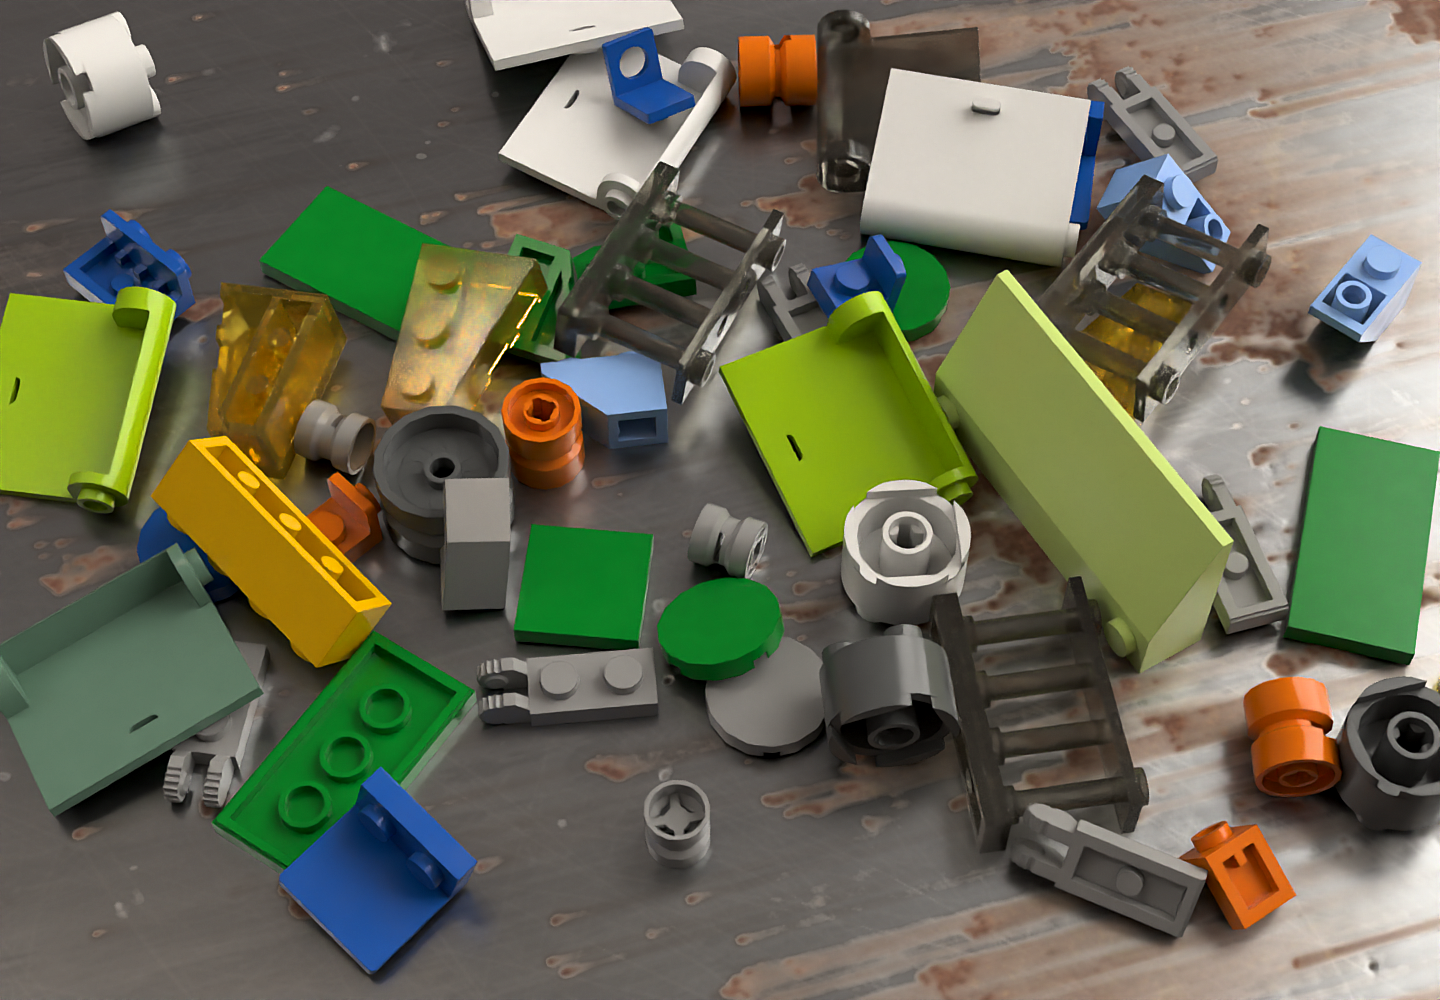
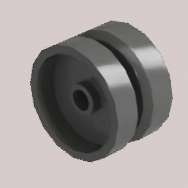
[373,405,515,564]

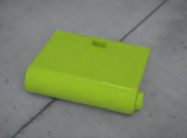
[0,287,177,513]
[719,291,978,557]

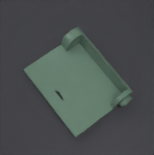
[0,543,264,817]

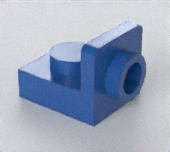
[807,234,906,319]

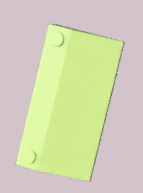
[933,270,1234,674]

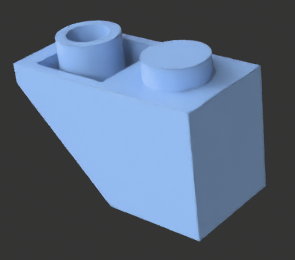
[1096,154,1231,274]
[1308,234,1422,342]
[540,351,668,449]

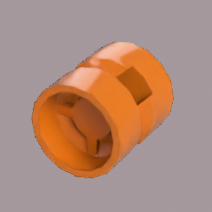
[738,34,817,107]
[501,377,585,490]
[1243,677,1342,797]

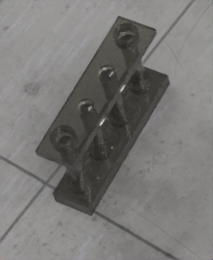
[553,161,786,405]
[1036,175,1272,422]
[927,576,1149,854]

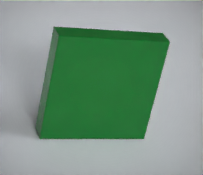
[513,524,654,650]

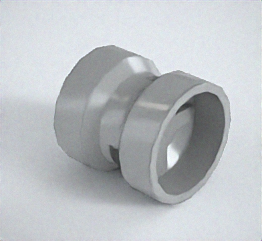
[294,399,376,475]
[688,503,768,579]
[644,780,711,868]

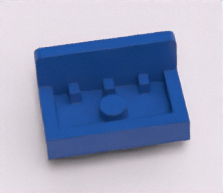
[63,209,196,320]

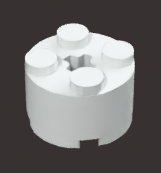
[43,11,161,140]
[841,480,971,625]

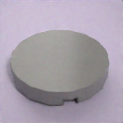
[705,637,826,756]

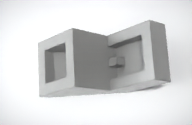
[440,478,511,611]

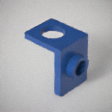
[602,27,695,124]

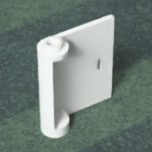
[464,0,684,71]
[498,47,737,222]
[860,68,1091,268]

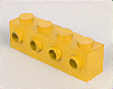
[151,436,392,668]

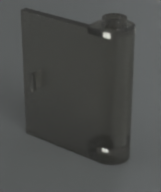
[816,10,981,193]

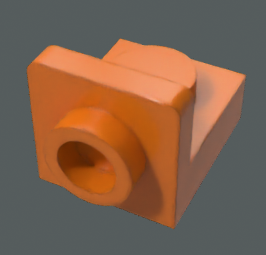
[306,472,383,563]
[1178,821,1296,930]

